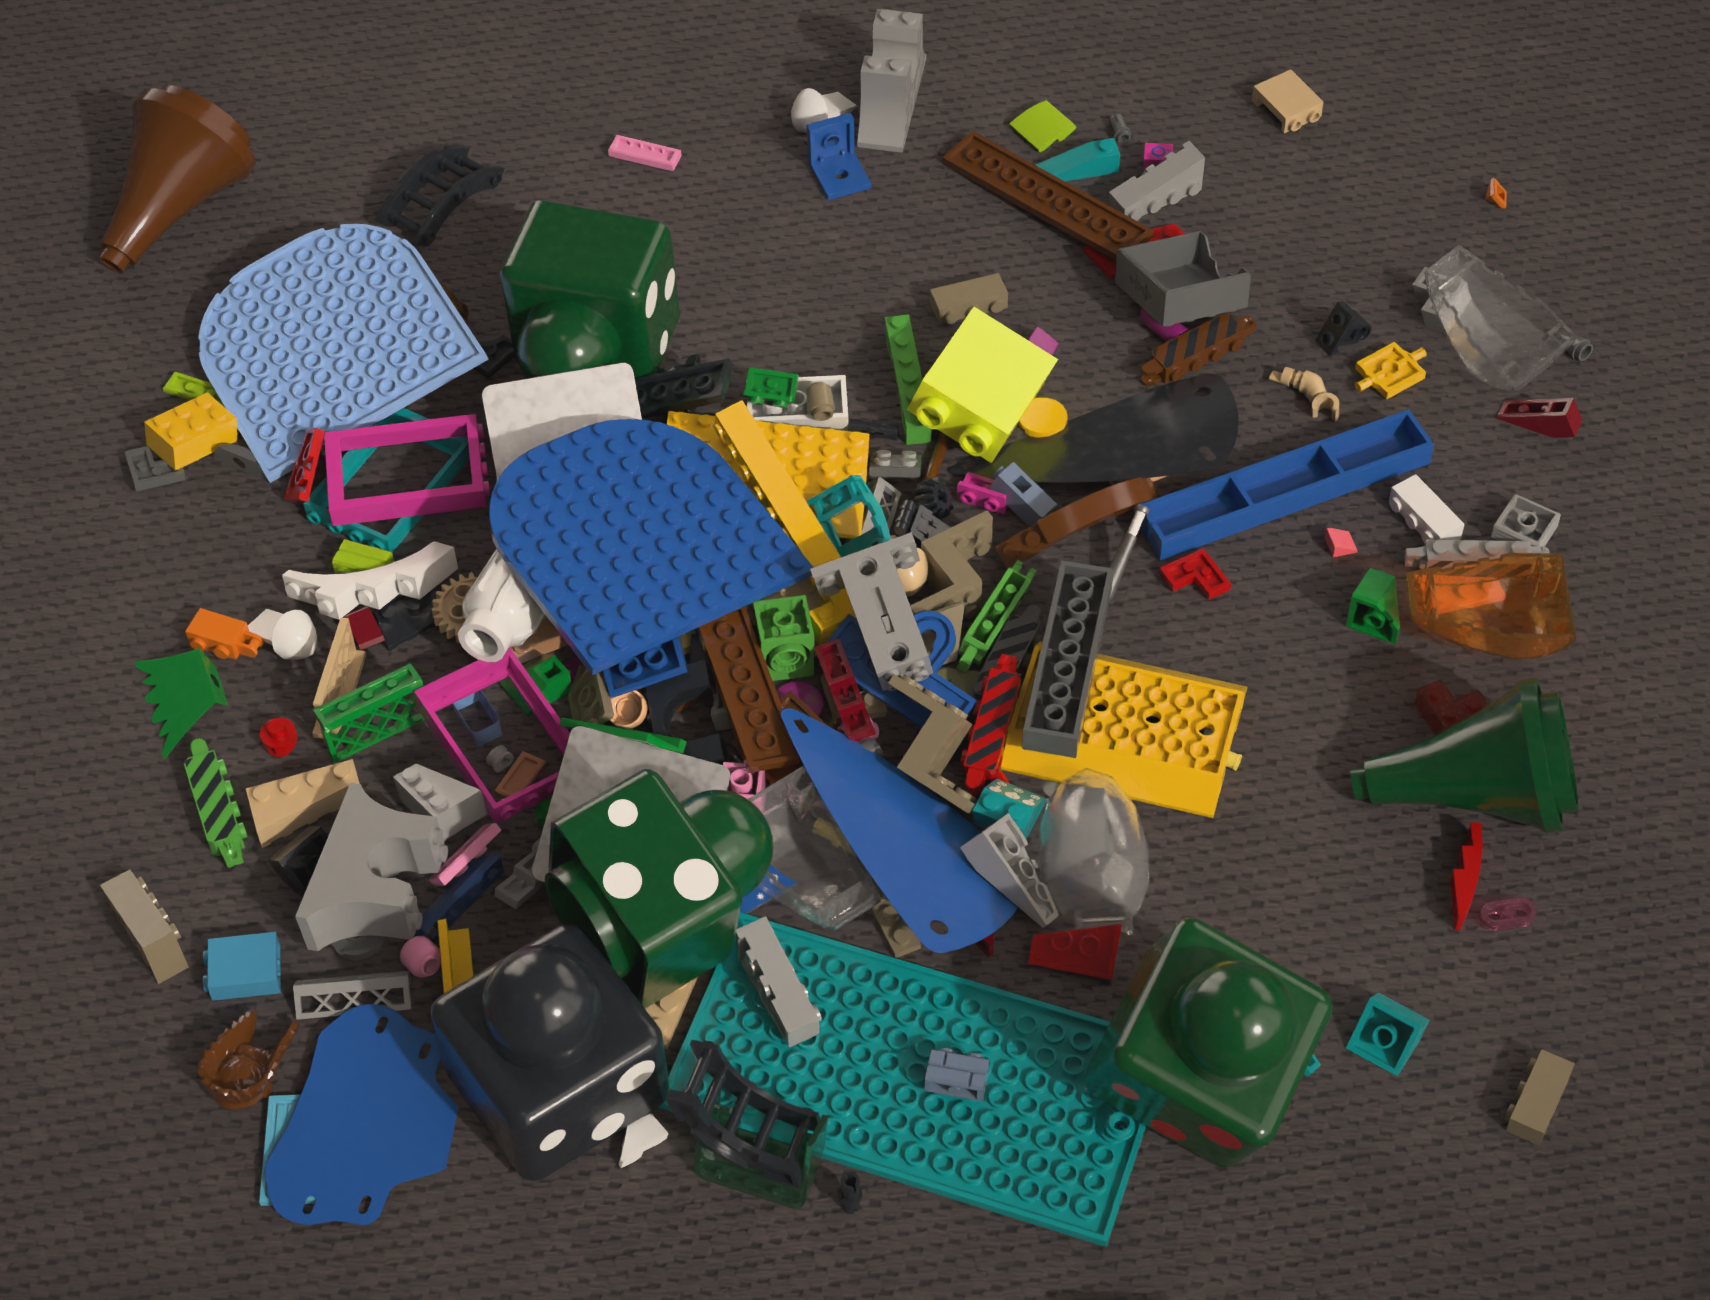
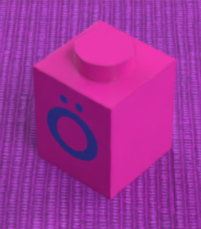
[1143,143,1173,172]

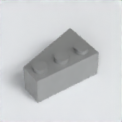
[393,764,488,840]

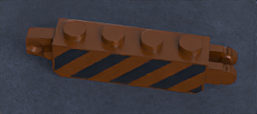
[1140,313,1257,387]

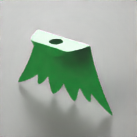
[134,648,228,760]

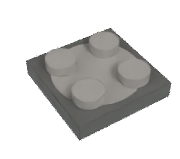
[869,450,922,478]

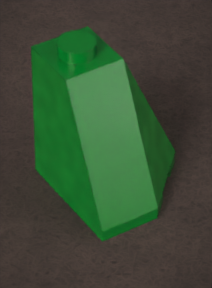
[1346,568,1400,645]

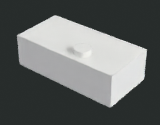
[746,375,848,431]

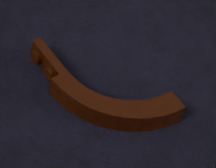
[995,477,1160,569]

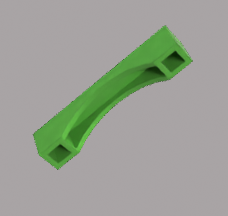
[885,314,931,445]

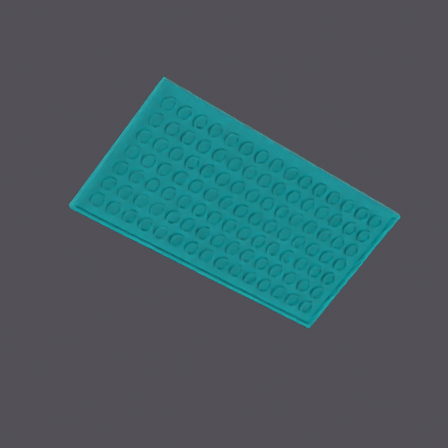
[659,912,1146,1247]

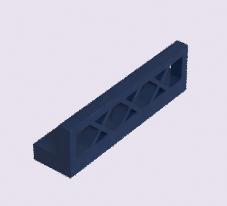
[414,852,504,943]

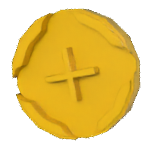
[1018,398,1067,437]

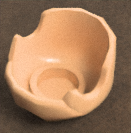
[610,690,648,729]

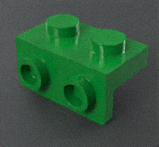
[743,367,799,408]

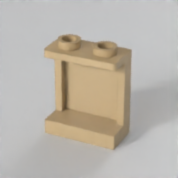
[1252,70,1323,133]

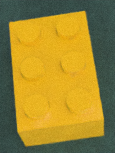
[144,393,238,471]

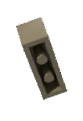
[930,273,1008,324]
[1504,1049,1575,1145]

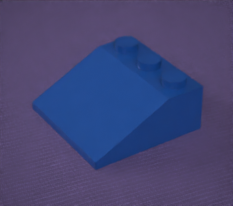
[603,636,688,699]

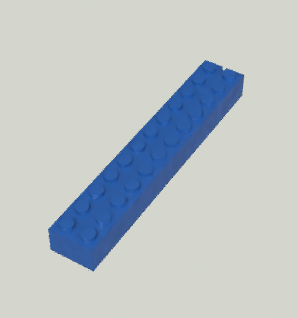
[1140,409,1434,561]

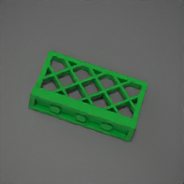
[313,663,424,763]
[559,718,686,754]

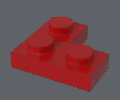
[1159,548,1231,600]

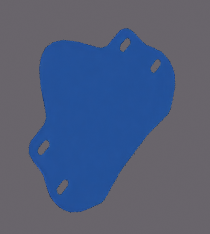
[265,1004,458,1225]

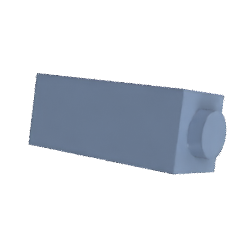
[989,462,1057,527]

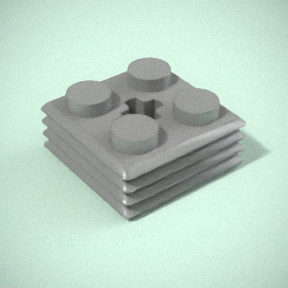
[1491,494,1561,547]

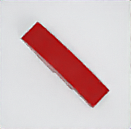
[1450,822,1483,930]

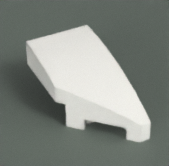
[619,1113,668,1168]

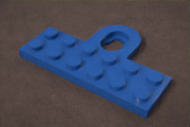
[817,611,977,729]

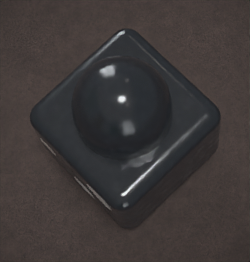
[431,923,670,1181]

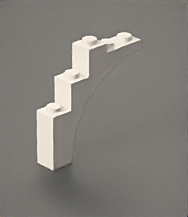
[282,541,458,620]

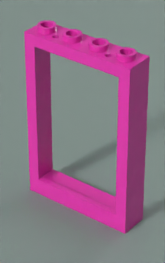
[324,414,490,526]
[414,647,570,823]

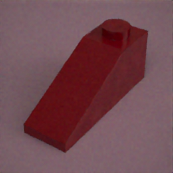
[1496,398,1583,438]

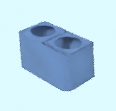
[452,689,502,747]

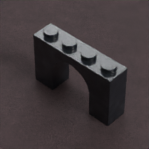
[642,660,729,765]

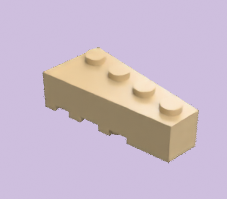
[246,759,360,848]

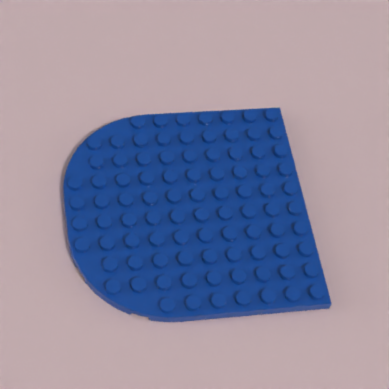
[489,419,814,675]

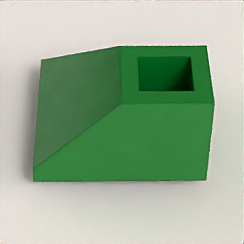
[499,654,572,717]

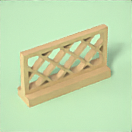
[313,618,366,739]

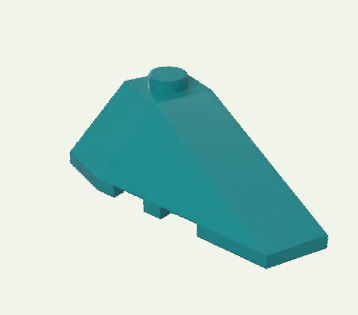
[1035,138,1120,181]

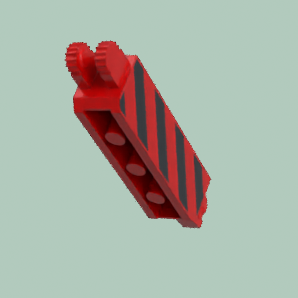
[961,654,1022,797]

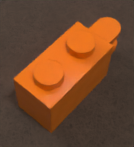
[185,608,265,660]

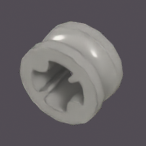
[486,745,514,772]

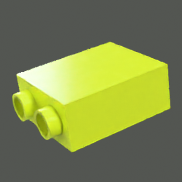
[907,307,1058,463]

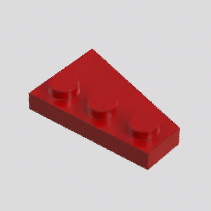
[283,428,325,503]
[1028,923,1123,980]

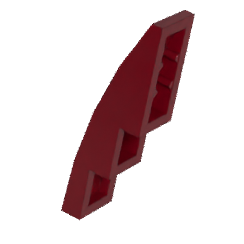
[814,638,876,741]

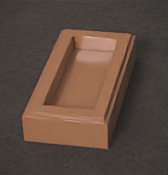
[494,751,546,799]

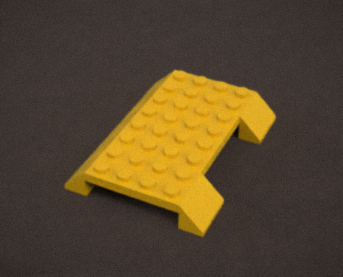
[667,411,869,539]

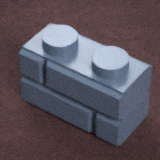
[925,1048,989,1101]

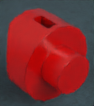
[260,717,298,757]

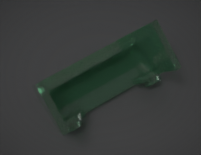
[694,1089,828,1208]

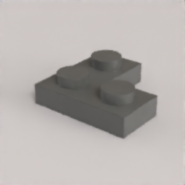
[124,446,186,492]

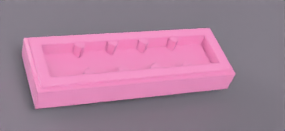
[608,135,681,171]
[429,823,501,887]

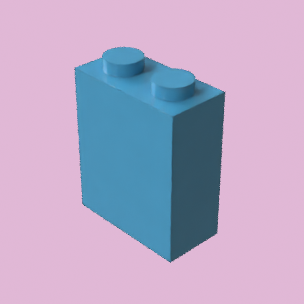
[203,932,281,1001]

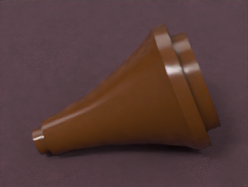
[98,85,256,274]

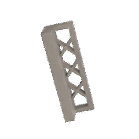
[845,477,901,543]
[293,971,411,1020]

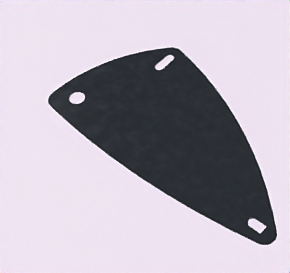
[947,374,1239,483]

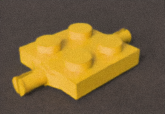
[1355,342,1426,399]

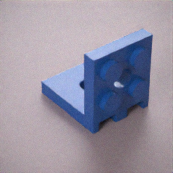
[807,113,871,200]

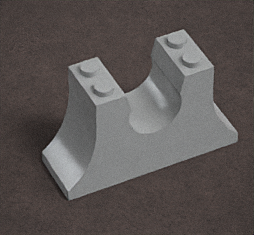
[857,9,926,153]
[295,783,448,951]

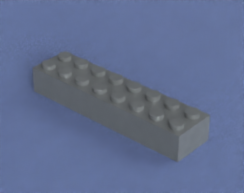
[1022,560,1114,758]

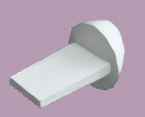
[791,88,857,133]
[248,609,317,660]

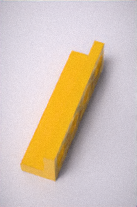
[438,919,474,993]

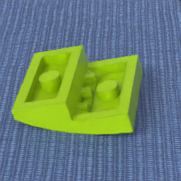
[1010,100,1077,152]

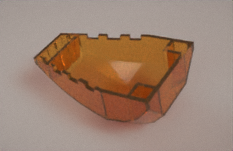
[1406,553,1576,660]

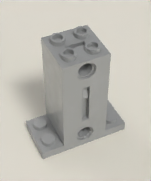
[810,532,933,691]

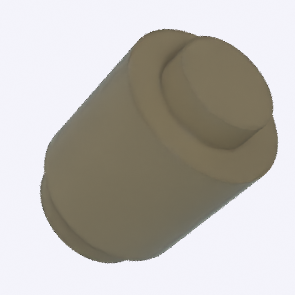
[806,382,835,421]

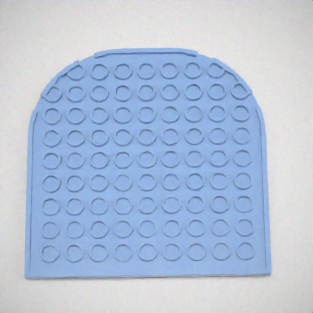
[198,224,488,483]

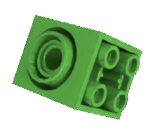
[753,595,814,681]

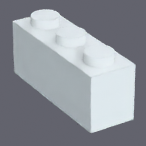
[1389,474,1464,543]

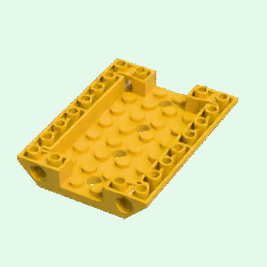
[1001,641,1247,818]

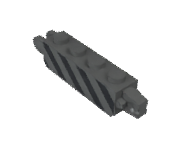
[972,604,1043,722]

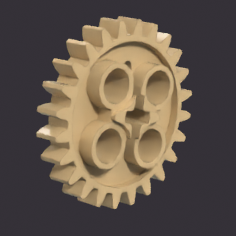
[432,572,480,643]

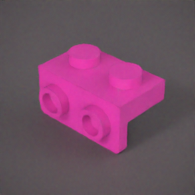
[957,472,1008,514]

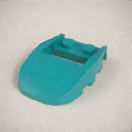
[807,475,891,558]

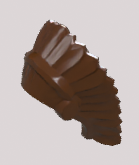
[197,1009,300,1110]

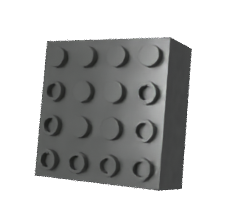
[1115,231,1251,327]

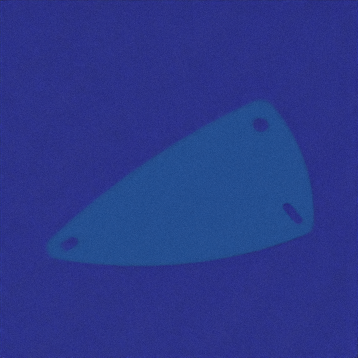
[781,708,1018,953]

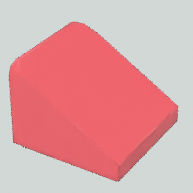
[1324,528,1358,557]

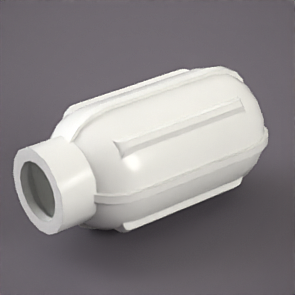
[458,549,545,662]

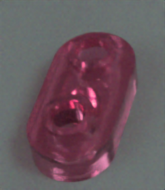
[1479,897,1537,931]

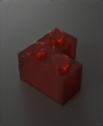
[1414,679,1489,735]

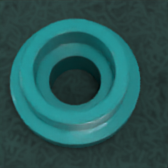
[1105,1112,1135,1141]

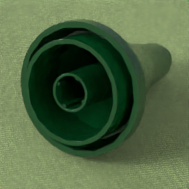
[1351,677,1579,833]

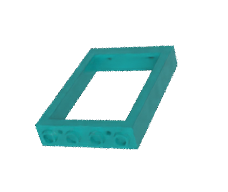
[303,408,470,553]

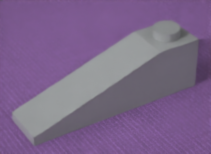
[960,813,1059,928]

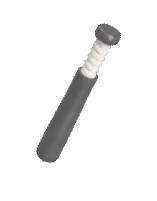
[1109,504,1150,601]

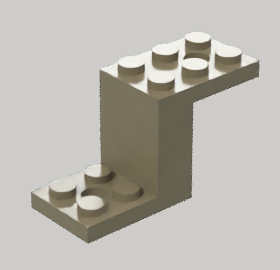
[910,510,993,619]
[888,674,977,815]

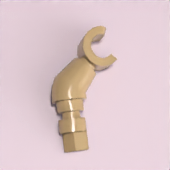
[1269,367,1340,422]

